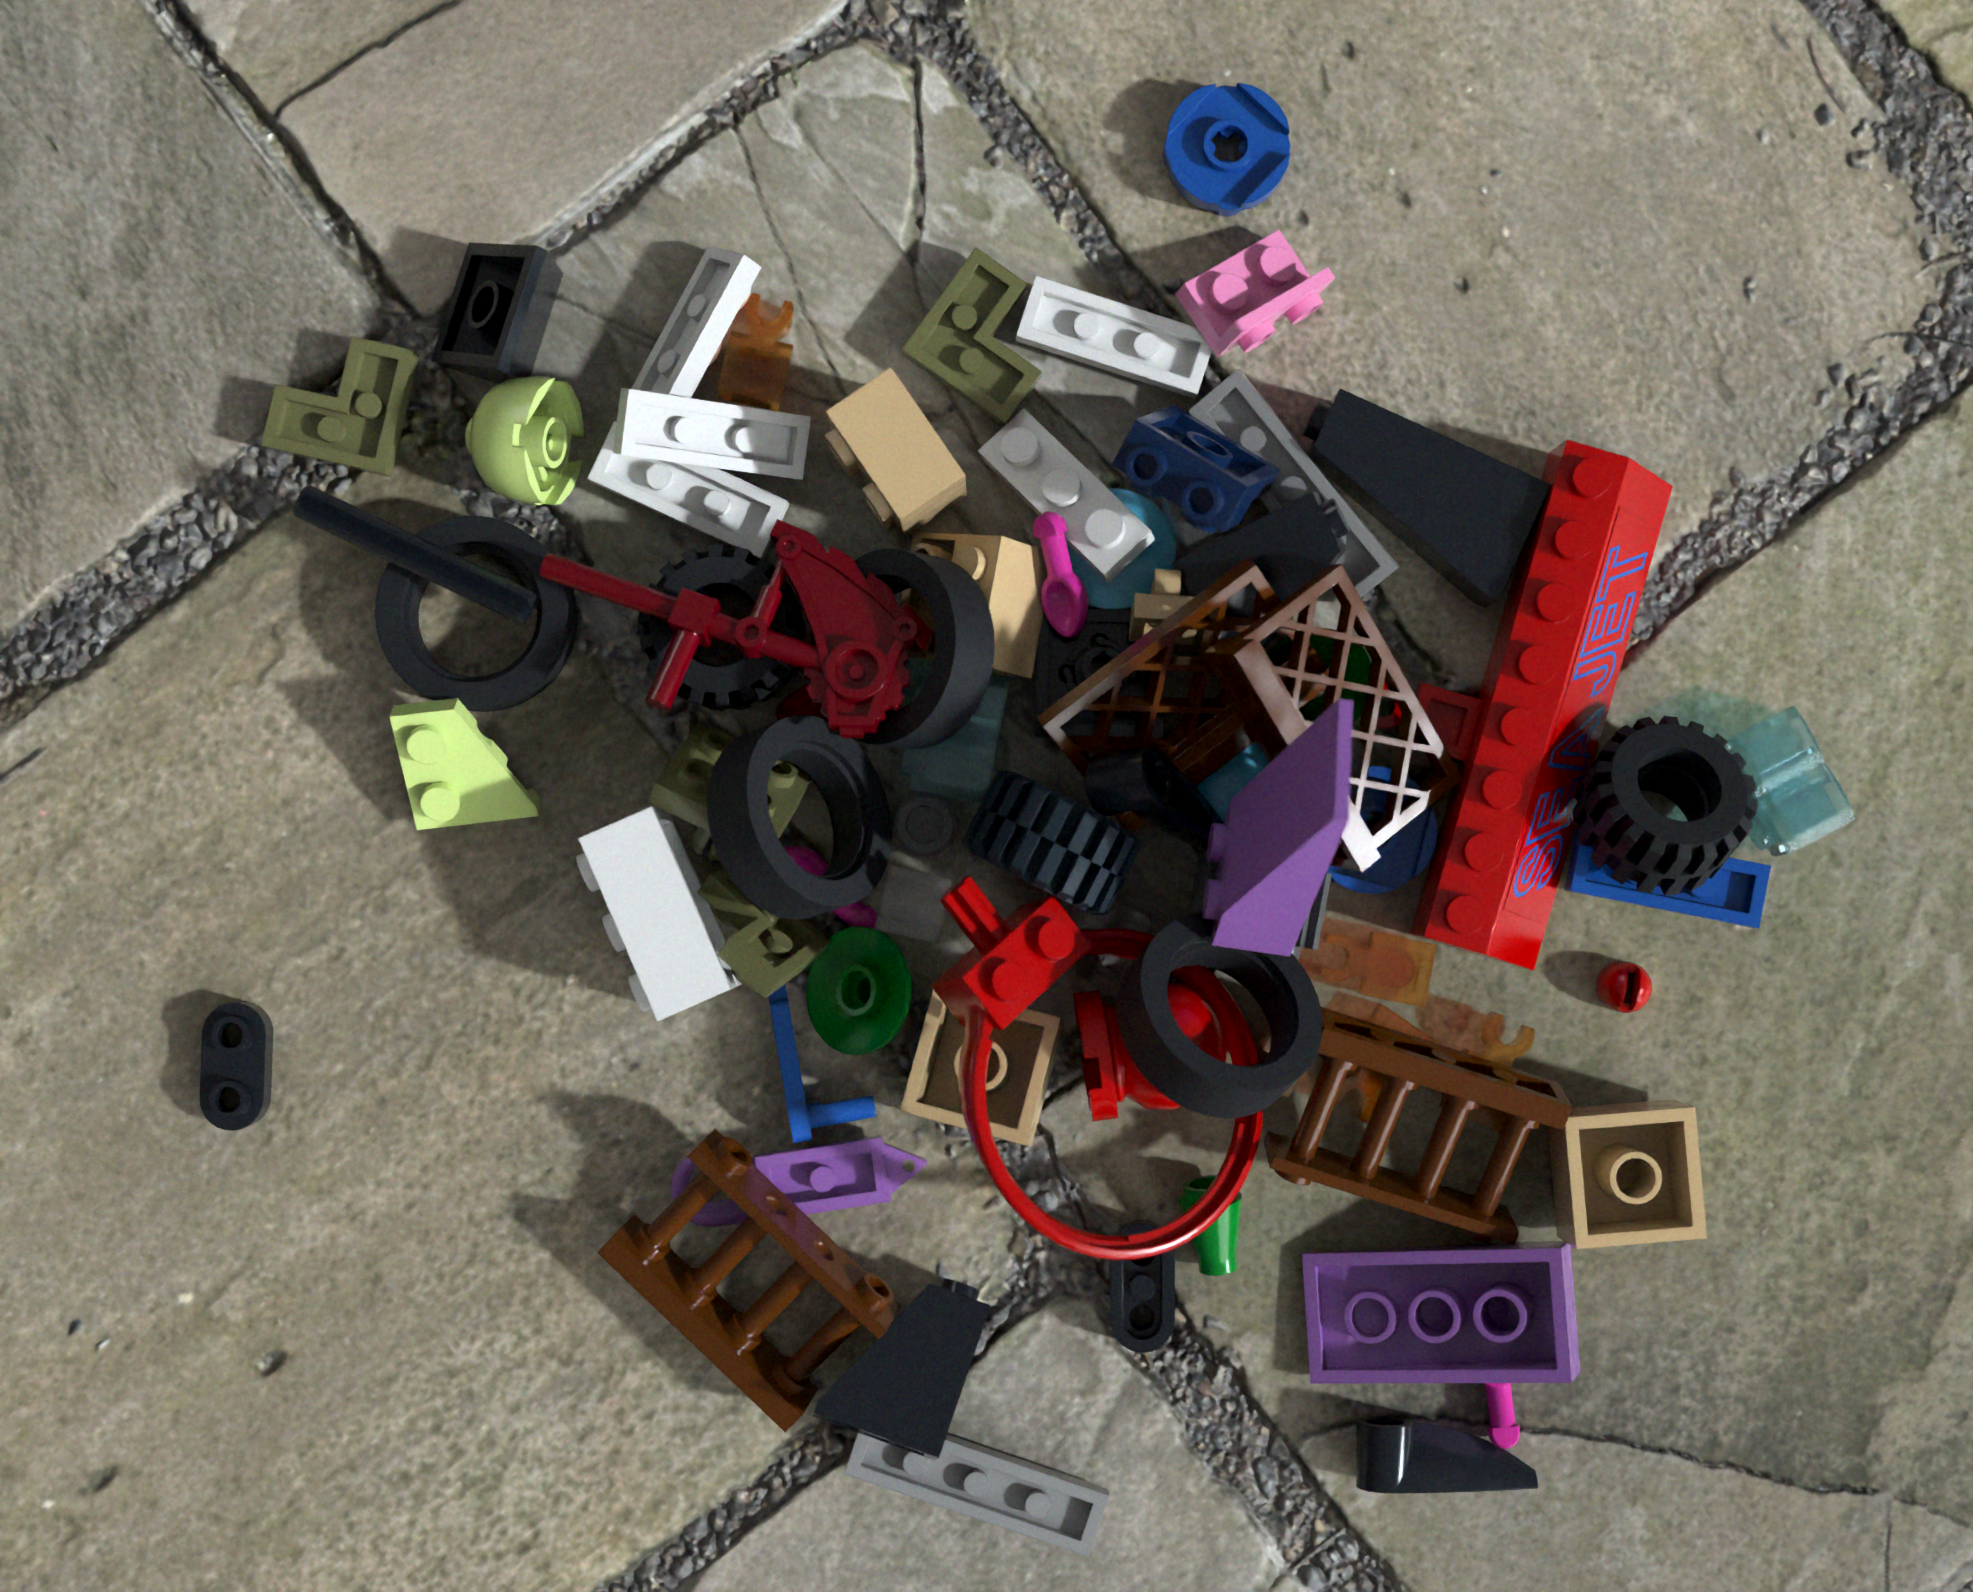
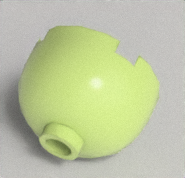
[465,376,584,505]

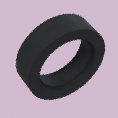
[375,516,578,712]
[811,548,995,749]
[707,715,892,919]
[1116,913,1323,1118]

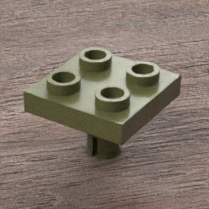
[648,722,811,861]

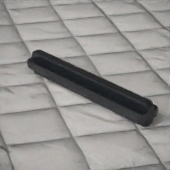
[293,486,536,623]

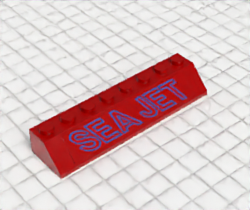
[1410,439,1673,971]

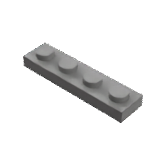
[1188,369,1400,598]
[844,1433,1109,1557]

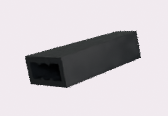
[1302,388,1551,608]

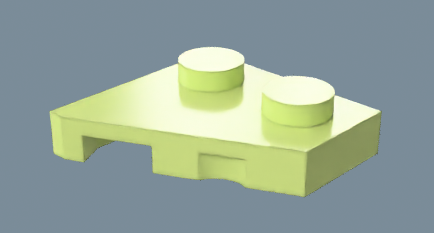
[389,698,541,830]

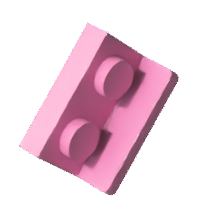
[1175,230,1335,357]

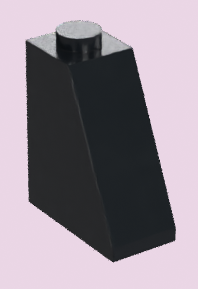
[1173,492,1350,649]
[813,1278,991,1461]

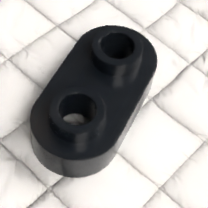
[200,1001,273,1131]
[1109,1219,1175,1353]

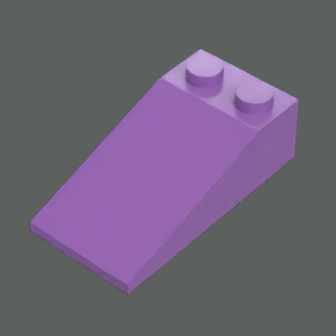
[1202,699,1353,957]
[1302,1241,1580,1384]

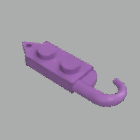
[670,1135,927,1227]

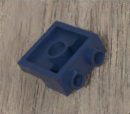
[1111,405,1281,533]

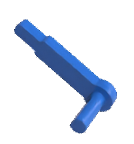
[768,984,876,1144]

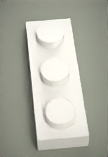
[631,245,761,398]
[1016,276,1212,399]
[613,388,811,480]
[978,408,1155,583]
[587,421,790,559]

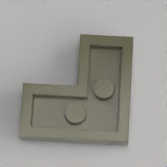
[902,247,1042,427]
[261,336,420,477]
[697,867,831,999]

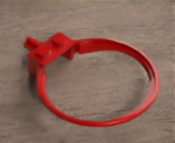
[930,876,1264,1260]

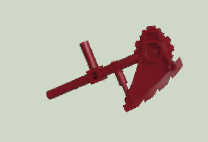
[540,519,933,738]

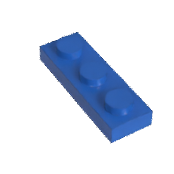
[1564,828,1771,928]

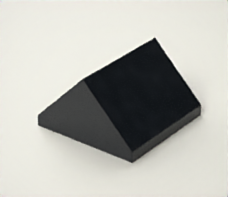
[431,242,563,384]

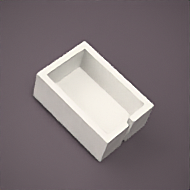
[576,806,741,1022]

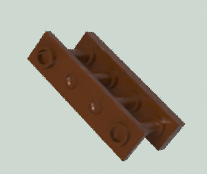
[1264,1006,1573,1245]
[597,1129,901,1432]

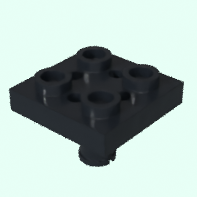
[1035,609,1164,738]

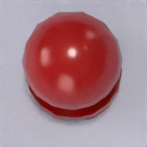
[1073,983,1227,1122]

